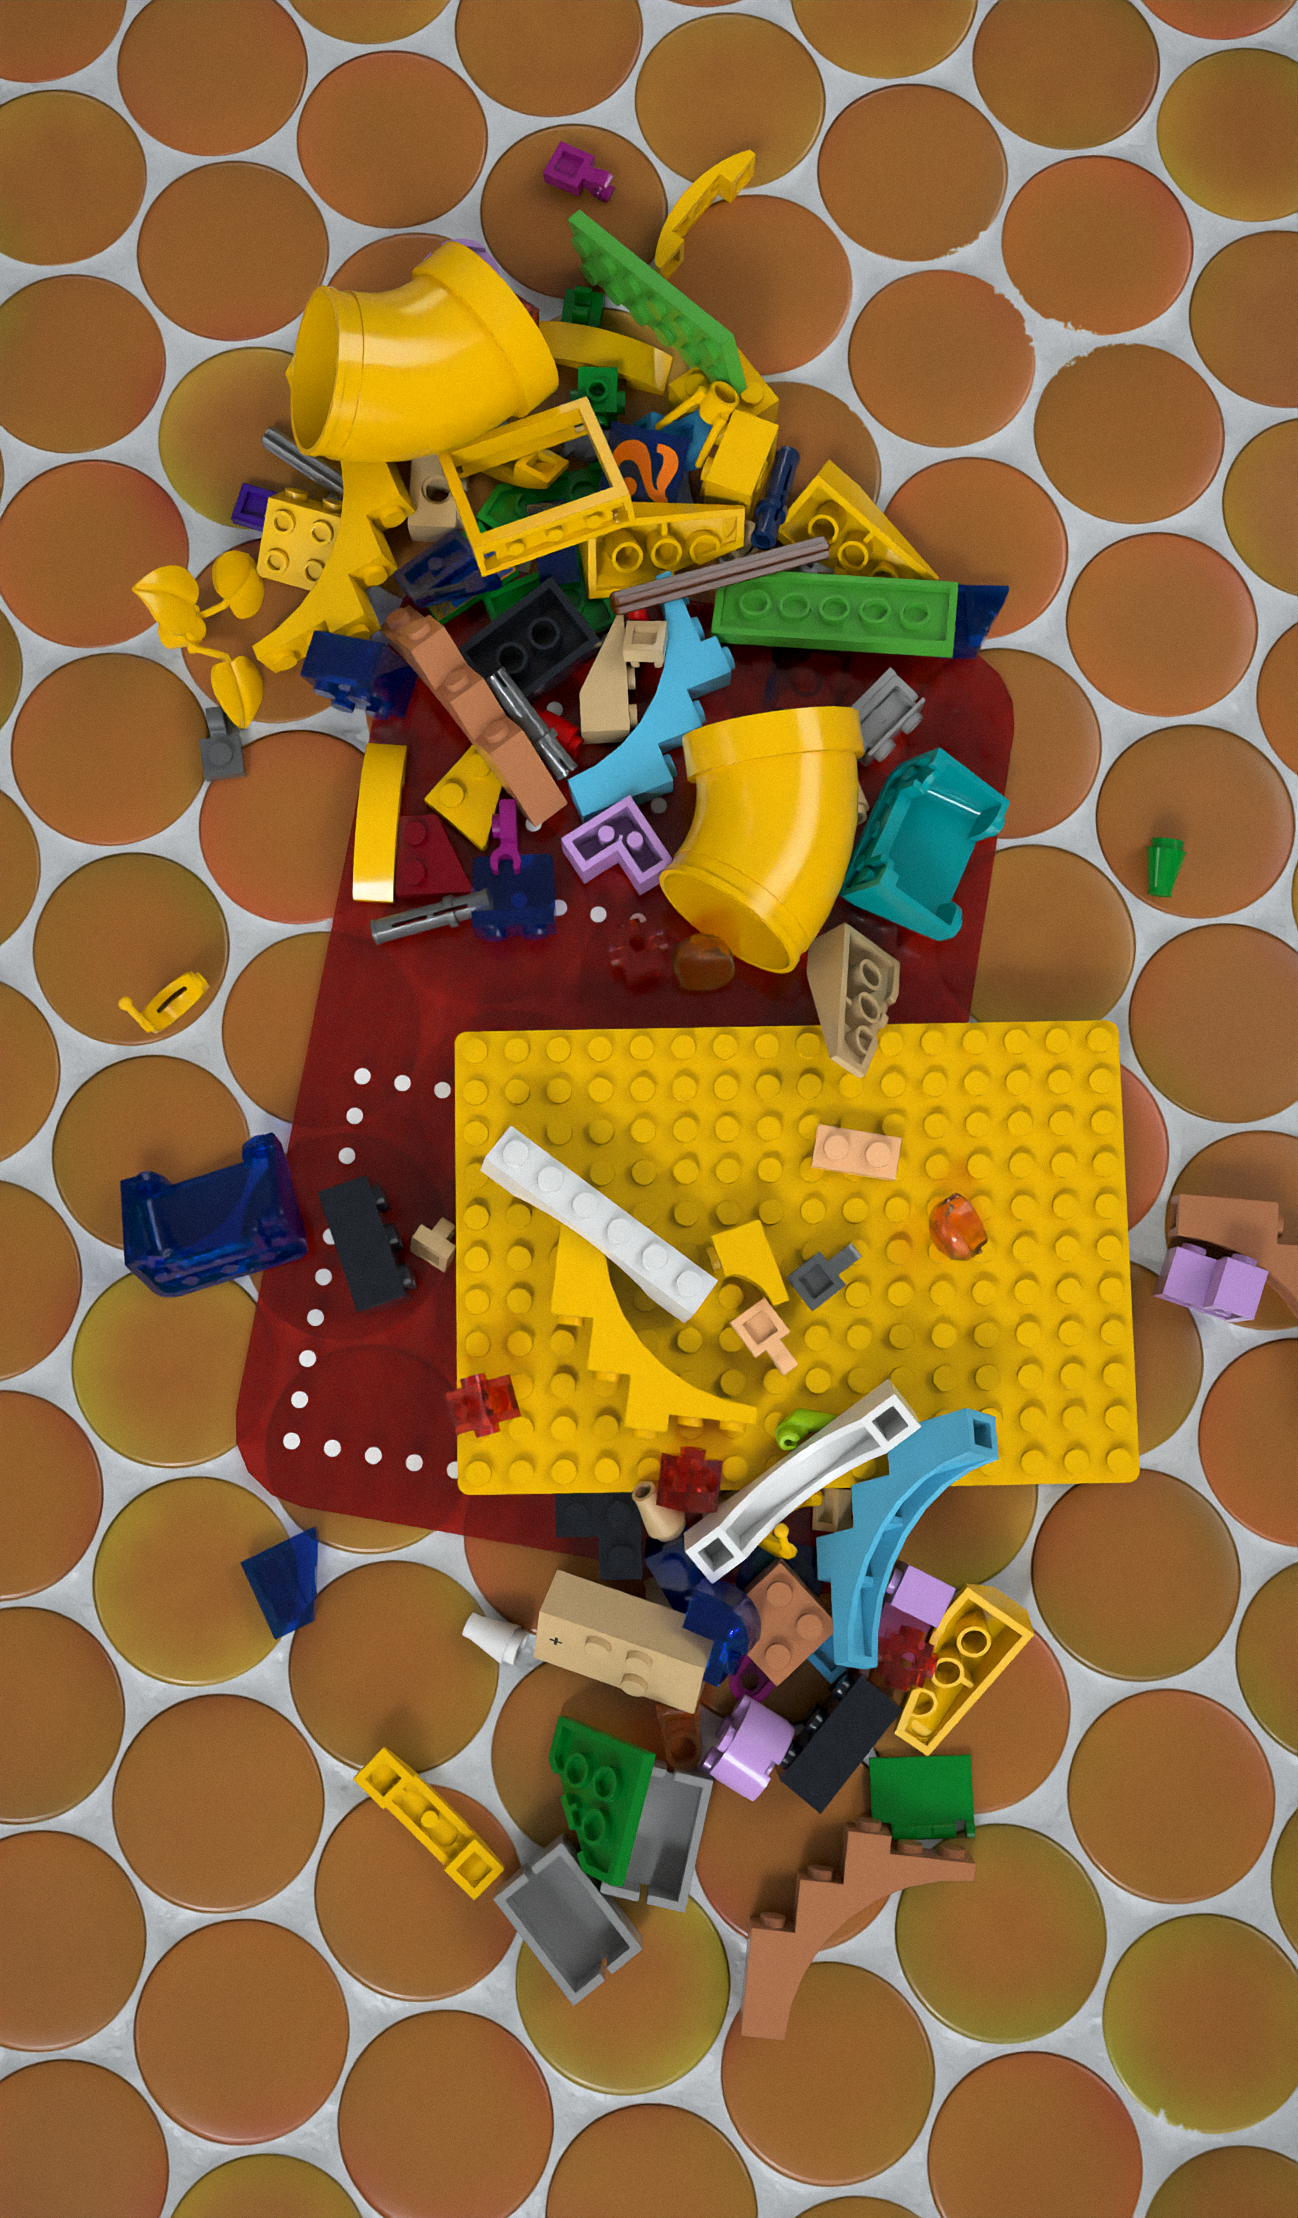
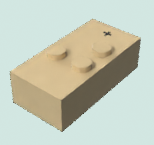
[533,1570,720,1714]

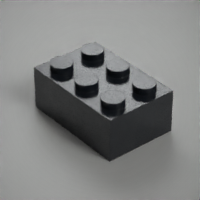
[458,576,602,720]
[318,1175,418,1316]
[775,1667,902,1814]

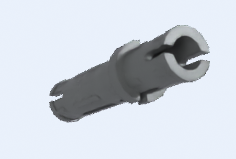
[485,666,578,781]
[370,888,495,945]

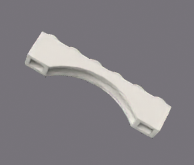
[480,1125,718,1323]
[684,1379,921,1584]

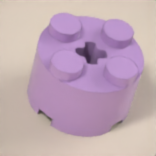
[699,1694,795,1801]

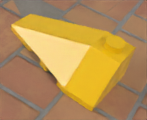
[777,460,939,581]
[578,502,745,599]
[894,1583,1034,1756]

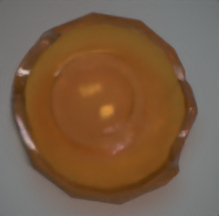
[671,933,735,991]
[928,1193,988,1261]

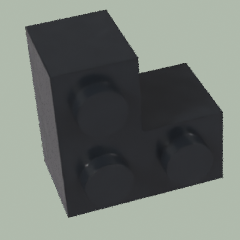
[555,1492,642,1580]

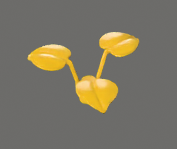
[132,550,264,730]

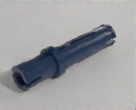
[750,446,801,550]

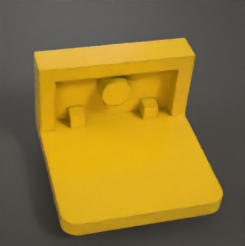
[256,487,343,591]

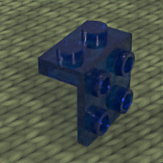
[471,854,557,942]

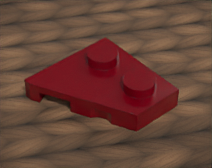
[396,814,475,899]

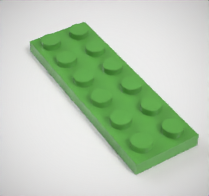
[568,209,747,395]
[711,571,958,658]

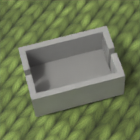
[600,1759,713,1913]
[493,1833,643,2006]

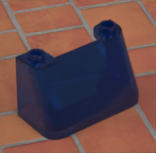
[120,1132,308,1297]

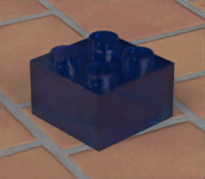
[300,630,418,720]

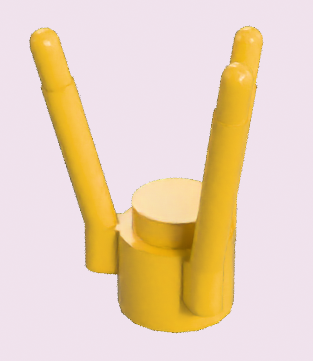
[655,381,739,468]

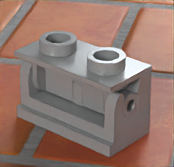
[850,667,926,767]

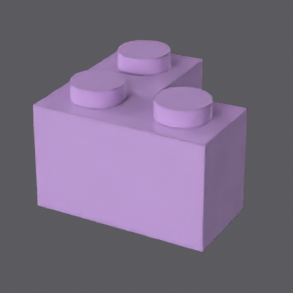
[561,795,673,895]
[1153,1243,1269,1323]
[878,1559,956,1663]

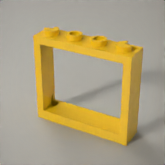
[437,396,636,577]

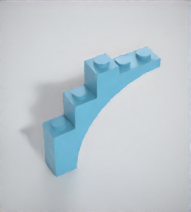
[568,570,735,824]
[816,1408,999,1670]

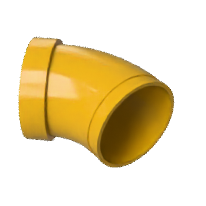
[290,241,559,463]
[659,706,865,973]

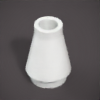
[462,1613,528,1666]

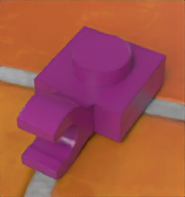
[543,141,615,202]
[490,799,522,875]

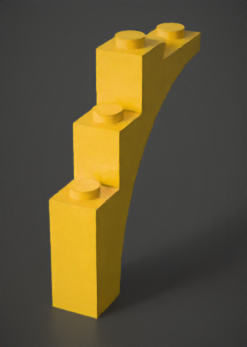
[252,461,416,673]
[550,1222,758,1440]

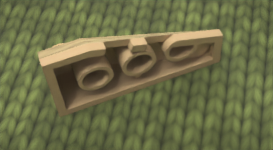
[807,922,900,1078]

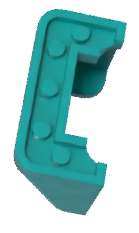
[839,747,1010,941]

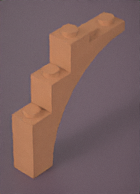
[379,605,568,827]
[1168,1194,1298,1320]
[739,1817,976,2040]

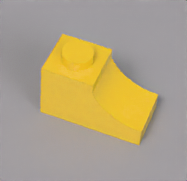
[705,1219,789,1307]

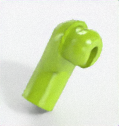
[775,1408,836,1451]

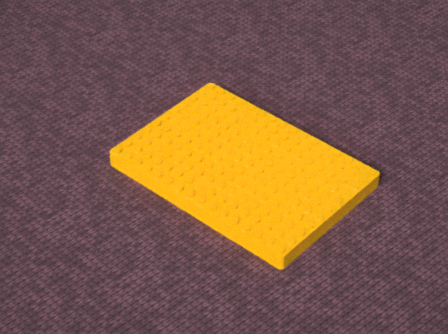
[455,1020,1140,1495]

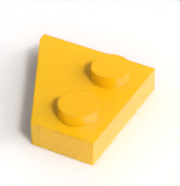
[424,745,503,852]

